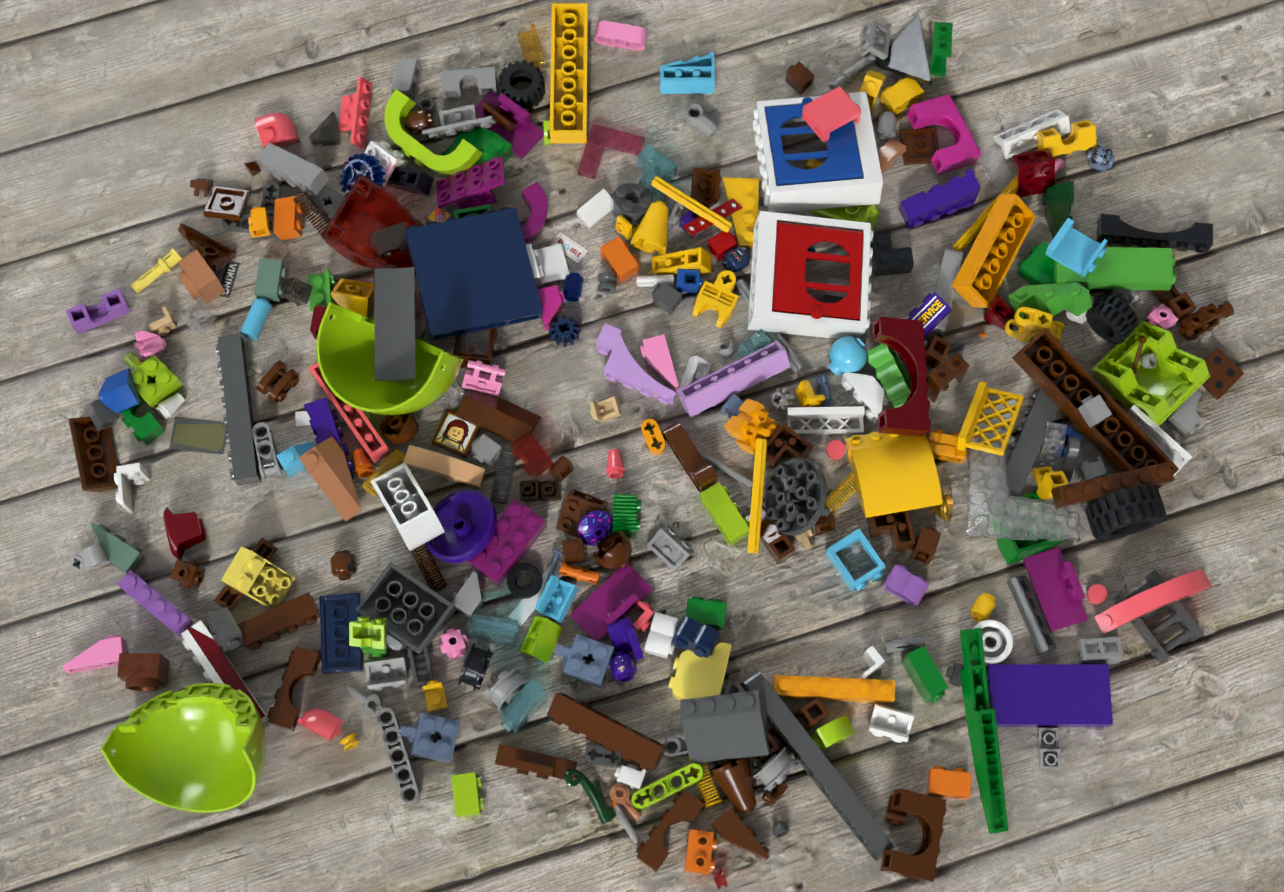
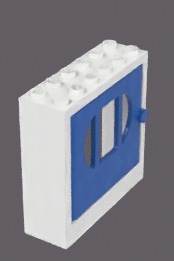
[753,92,883,213]

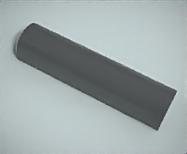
[1007,576,1057,655]

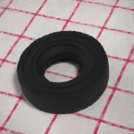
[507,563,542,599]

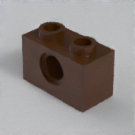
[910,527,941,564]

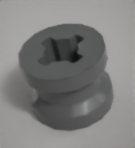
[597,273,616,293]

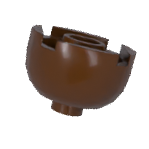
[380,412,419,445]
[593,531,632,569]

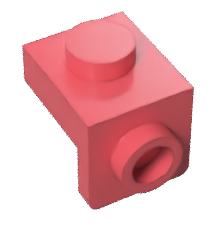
[633,601,654,634]

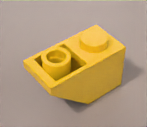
[860,70,886,115]

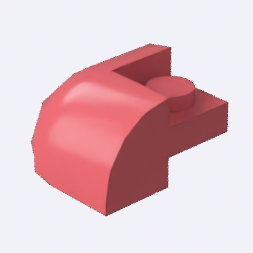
[254,112,300,148]
[298,709,344,742]

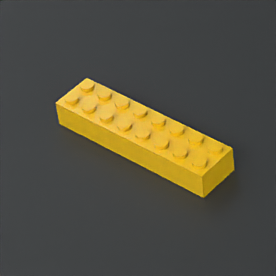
[550,3,588,143]

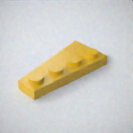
[722,177,759,249]

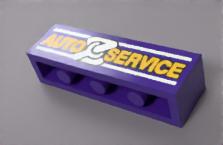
[898,292,952,360]

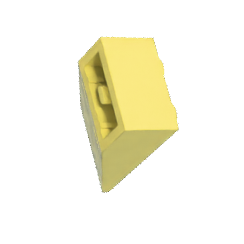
[221,546,295,609]

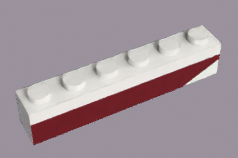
[181,620,268,723]

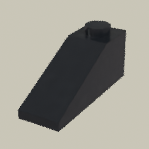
[386,167,434,196]

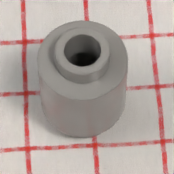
[877,112,897,140]

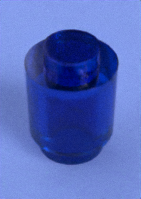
[563,272,584,302]

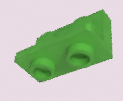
[308,269,336,312]

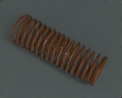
[293,190,336,239]
[411,543,447,592]

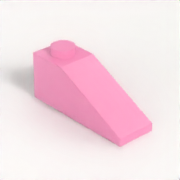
[640,334,679,393]
[63,635,127,674]

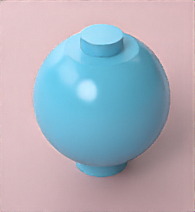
[828,336,867,376]

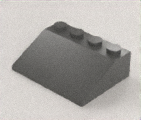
[355,562,456,655]
[680,690,770,764]

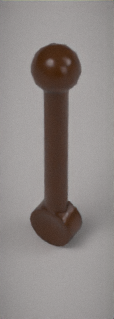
[1131,335,1147,374]

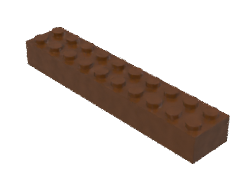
[1012,328,1179,489]

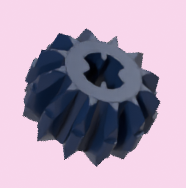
[548,314,581,348]

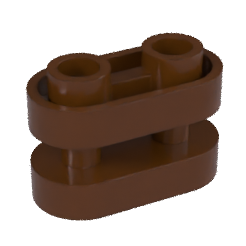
[257,360,299,403]

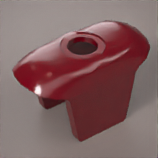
[163,507,207,560]

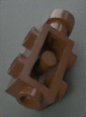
[1180,301,1234,341]

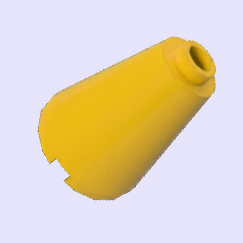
[630,201,669,255]

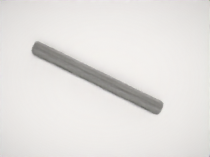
[735,279,803,372]

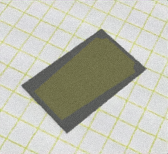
[169,417,228,454]

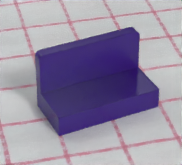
[606,617,644,661]

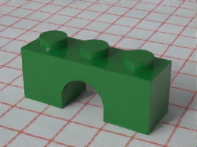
[117,397,165,445]

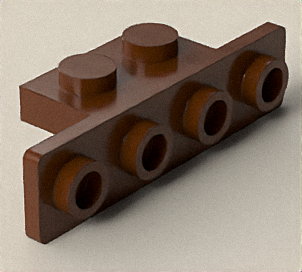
[495,745,577,780]

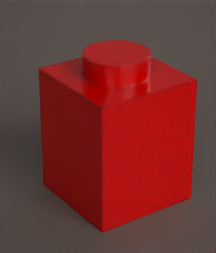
[707,231,738,262]

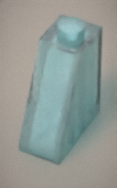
[466,614,520,648]
[500,679,549,734]

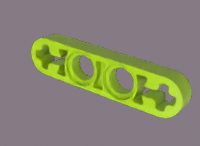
[632,763,705,809]

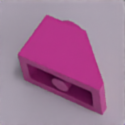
[537,285,565,331]

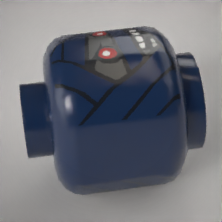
[722,245,751,273]

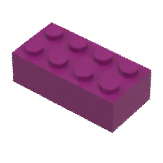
[467,499,547,587]

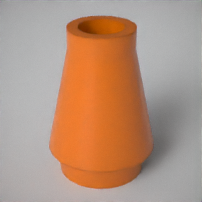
[352,449,374,478]

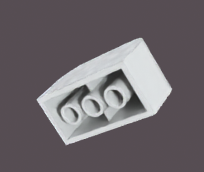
[371,463,444,551]

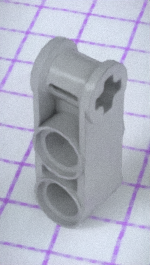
[252,422,282,479]

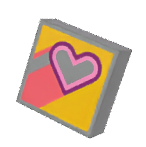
[426,206,452,223]

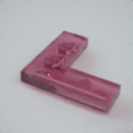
[577,124,645,179]

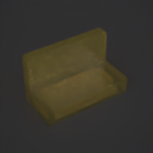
[517,23,544,66]

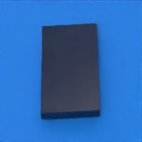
[320,593,363,674]

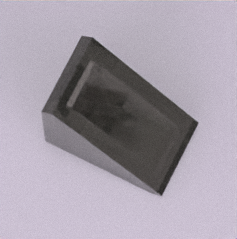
[309,111,340,147]

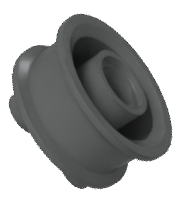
[611,183,653,225]

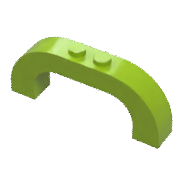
[384,89,483,175]

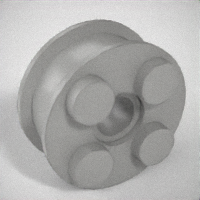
[485,668,531,713]
[752,746,799,791]

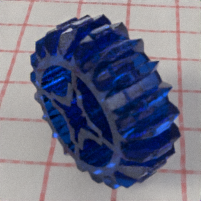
[339,153,386,204]

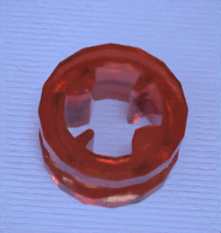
[712,869,728,890]

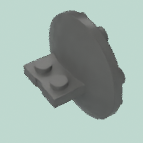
[765,458,831,536]

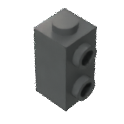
[207,607,243,653]

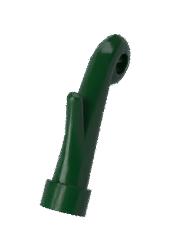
[564,768,616,825]

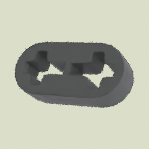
[585,745,623,768]

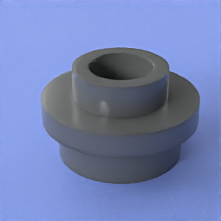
[418,97,436,114]

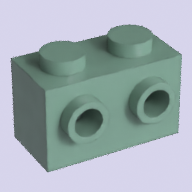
[254,258,287,302]

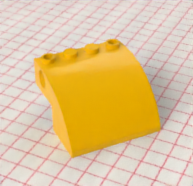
[845,431,942,518]

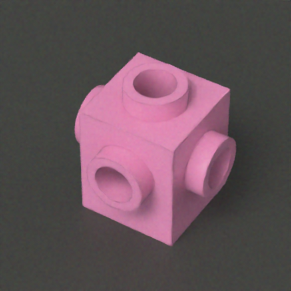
[1145,303,1179,331]
[439,628,469,659]

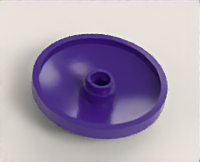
[426,490,497,563]

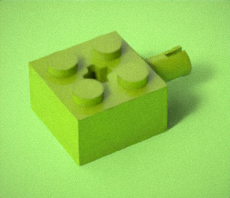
[124,353,184,412]

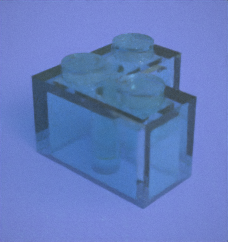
[637,144,677,200]

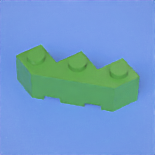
[1008,282,1093,319]

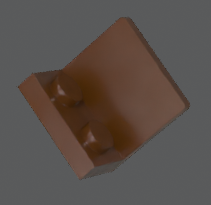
[556,488,609,538]

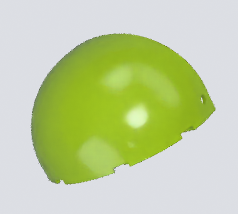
[316,302,463,415]
[100,683,266,813]

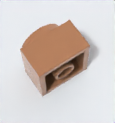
[177,250,225,304]

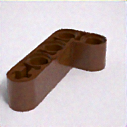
[661,422,718,493]

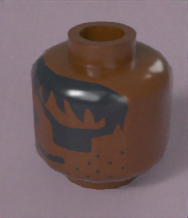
[330,550,357,580]

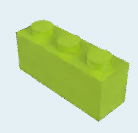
[699,482,750,546]

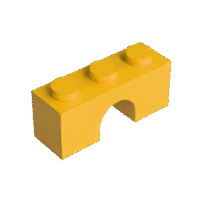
[1036,119,1097,158]

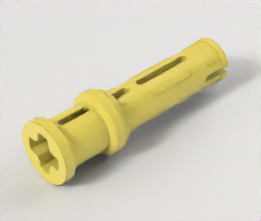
[130,248,182,294]

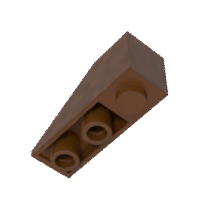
[746,508,796,565]
[711,808,770,860]

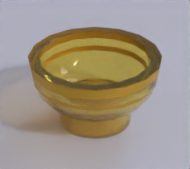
[933,494,953,522]

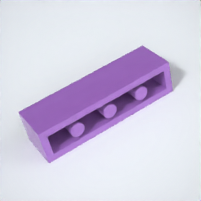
[117,570,194,638]

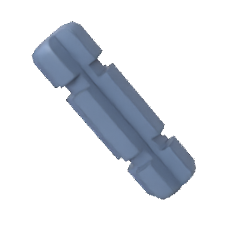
[816,375,833,407]

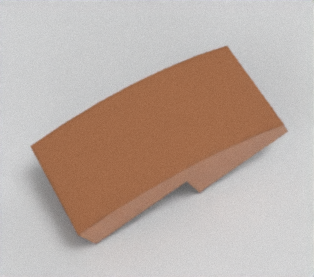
[877,138,906,174]

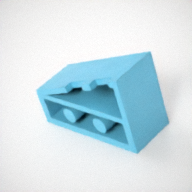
[660,51,715,94]

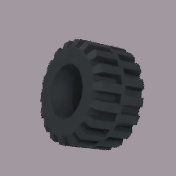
[499,60,545,110]
[1085,294,1139,344]

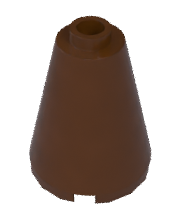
[710,758,757,814]

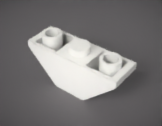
[841,372,884,424]

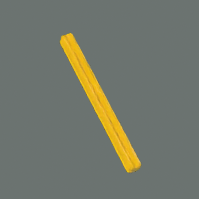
[952,175,1018,251]
[748,438,767,554]

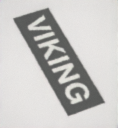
[219,261,240,298]

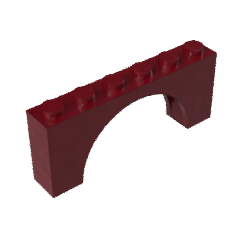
[872,317,931,436]

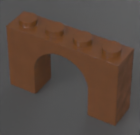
[880,789,946,882]

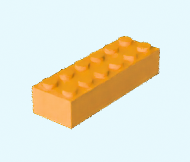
[952,194,1036,308]

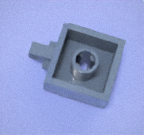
[554,634,615,688]
[399,713,460,763]

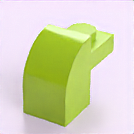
[809,715,856,752]

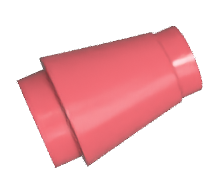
[606,449,625,479]

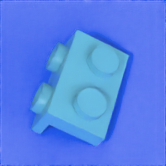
[535,575,579,623]

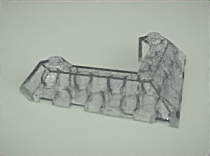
[966,423,1091,542]

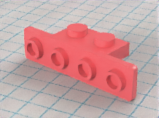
[338,77,372,149]

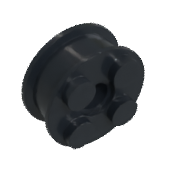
[458,643,493,691]

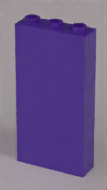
[986,664,1113,727]

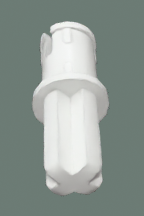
[636,273,674,288]

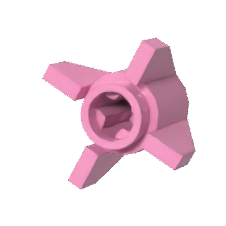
[133,330,167,363]

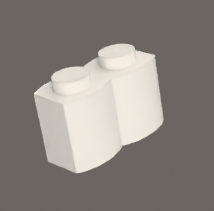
[644,612,679,659]

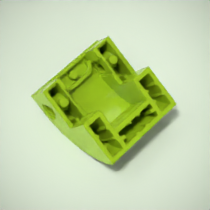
[1092,320,1211,426]

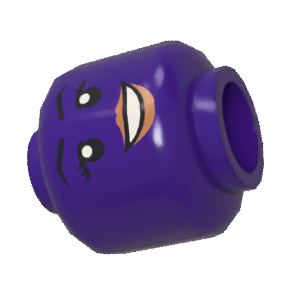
[609,651,637,682]

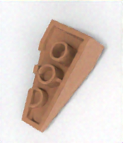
[299,436,362,522]

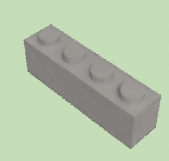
[256,143,329,196]

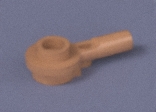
[610,783,642,820]

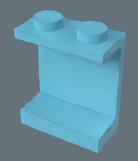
[1045,218,1107,278]

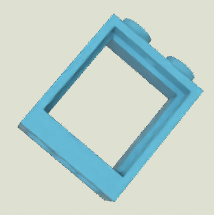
[825,529,886,592]

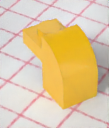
[1031,466,1069,500]

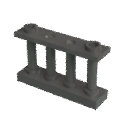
[1113,569,1204,663]

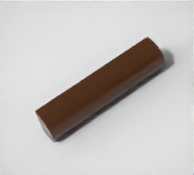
[214,537,278,612]

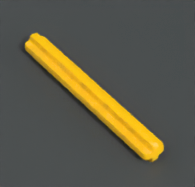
[651,176,732,232]

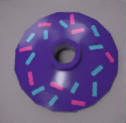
[577,510,613,546]

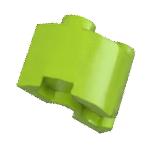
[349,616,387,650]

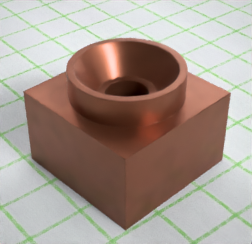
[117,653,169,691]

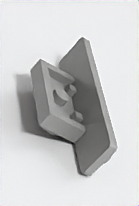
[422,104,496,139]

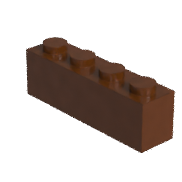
[237,592,320,650]

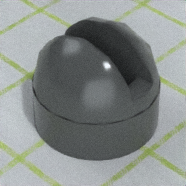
[772,820,790,838]

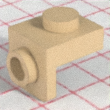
[149,306,177,336]
[590,396,622,423]

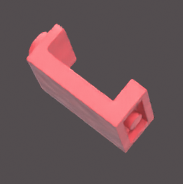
[802,86,861,143]

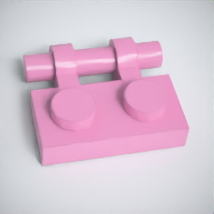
[461,360,506,397]

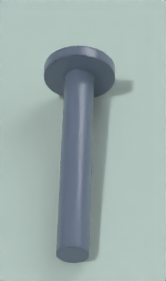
[545,550,564,584]

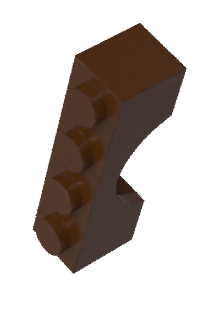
[267,646,321,732]
[757,698,829,763]
[636,790,705,873]

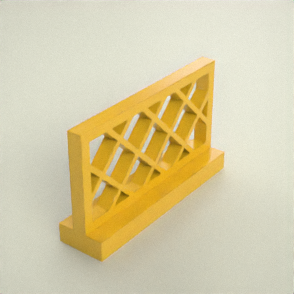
[957,381,1024,456]

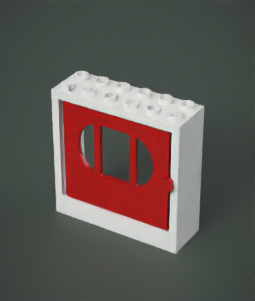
[747,211,874,339]

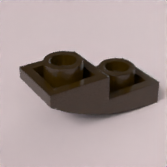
[520,480,561,501]

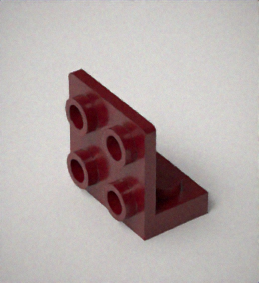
[1012,148,1055,198]

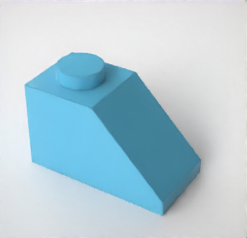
[276,442,315,478]

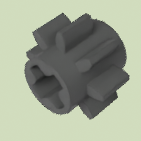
[945,663,964,687]

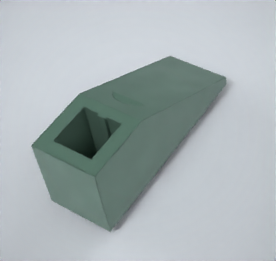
[91,523,145,574]

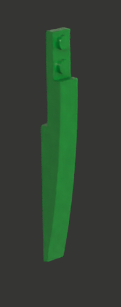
[960,628,1008,834]

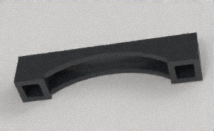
[1096,214,1213,253]

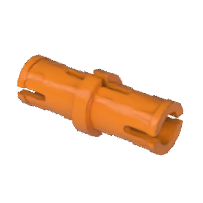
[559,562,600,585]

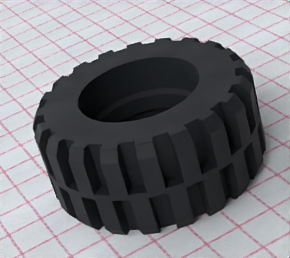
[1085,485,1167,540]

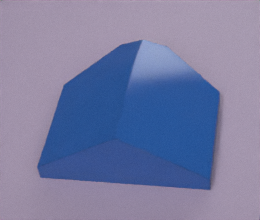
[99,368,140,413]

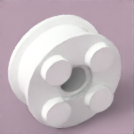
[974,620,1013,666]

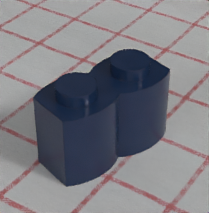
[672,616,720,658]

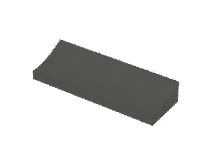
[374,267,415,383]

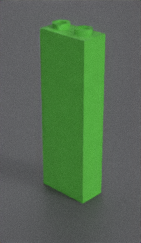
[1054,247,1176,291]

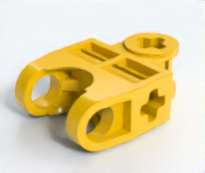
[693,270,739,328]
[1005,307,1065,344]

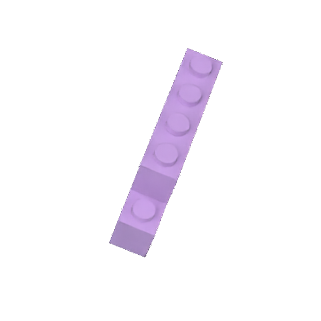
[596,323,676,405]

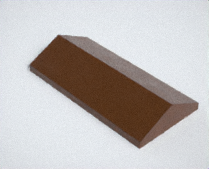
[456,390,541,448]
[68,417,118,492]

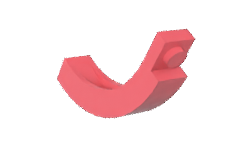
[1094,569,1212,634]

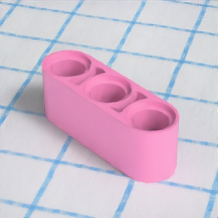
[594,21,648,51]

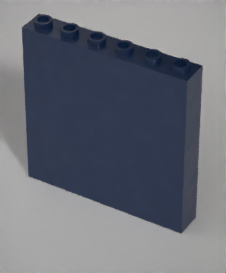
[405,207,543,341]

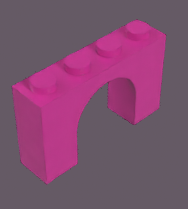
[906,94,982,175]

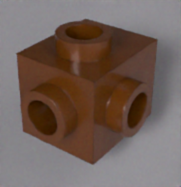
[170,559,206,589]

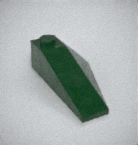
[1041,181,1074,238]

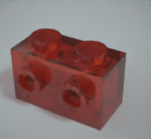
[511,431,554,478]

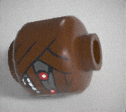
[406,108,434,134]

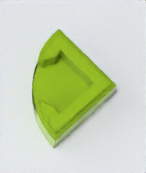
[544,121,552,145]

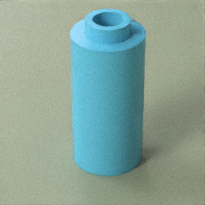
[240,297,272,341]

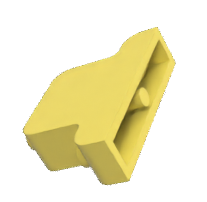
[668,643,732,700]

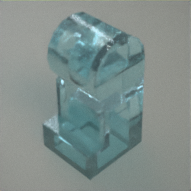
[736,329,772,360]

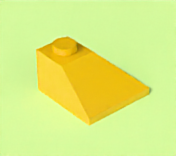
[331,278,374,317]

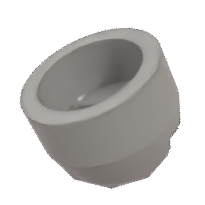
[718,342,734,358]
[1140,353,1157,369]

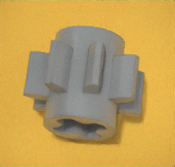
[771,388,795,411]

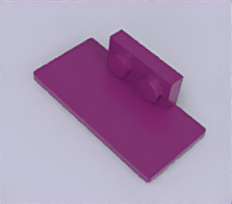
[476,92,544,159]
[436,156,506,209]
[1023,547,1088,632]
[570,564,653,642]

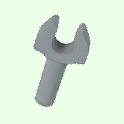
[346,685,382,714]

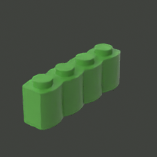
[867,343,911,408]

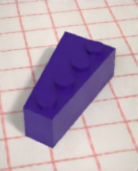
[899,169,981,228]
[304,398,355,479]

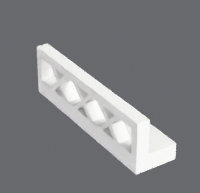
[993,109,1071,159]
[1127,405,1192,476]
[786,406,865,435]

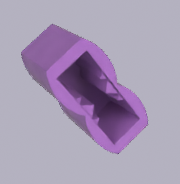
[882,564,929,607]

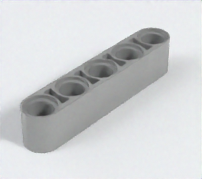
[930,248,964,336]
[377,708,421,805]

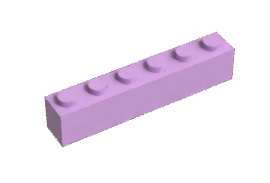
[677,341,791,417]

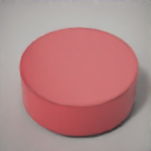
[826,440,846,460]
[1086,584,1107,605]

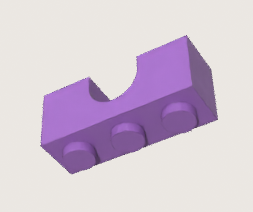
[66,288,131,334]

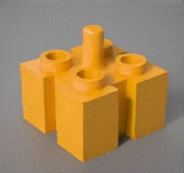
[723,398,779,455]

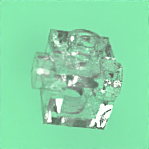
[435,379,466,410]

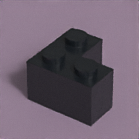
[870,232,914,277]

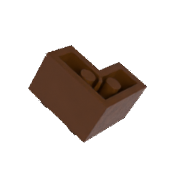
[766,423,814,469]
[867,510,916,553]

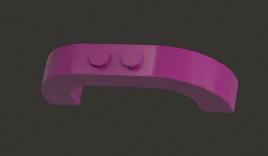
[521,182,548,245]

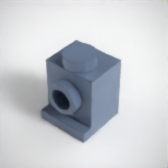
[721,394,744,419]

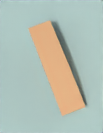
[403,445,486,488]

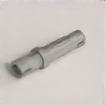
[829,52,876,90]

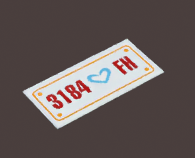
[550,232,588,263]

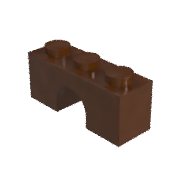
[1152,284,1196,323]

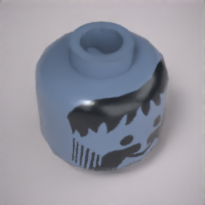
[1086,145,1115,172]

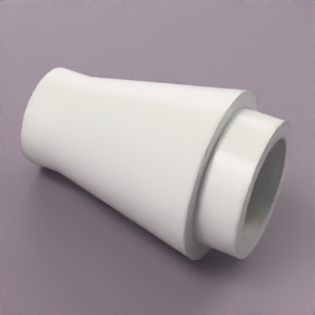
[155,392,185,420]

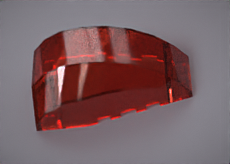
[321,174,423,279]

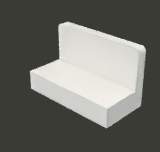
[860,646,885,679]

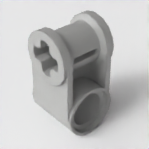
[70,542,109,572]
[663,734,689,758]

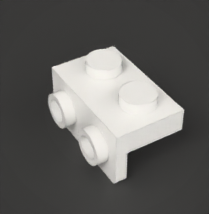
[869,703,914,743]

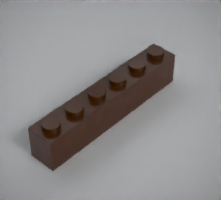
[1051,462,1175,510]
[547,692,667,771]

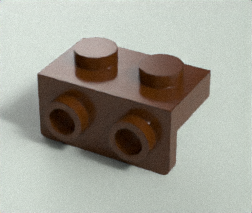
[690,167,722,208]

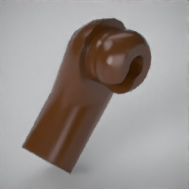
[762,782,788,805]

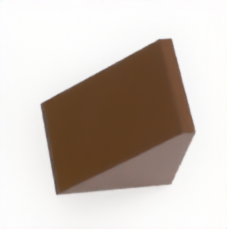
[244,162,262,177]

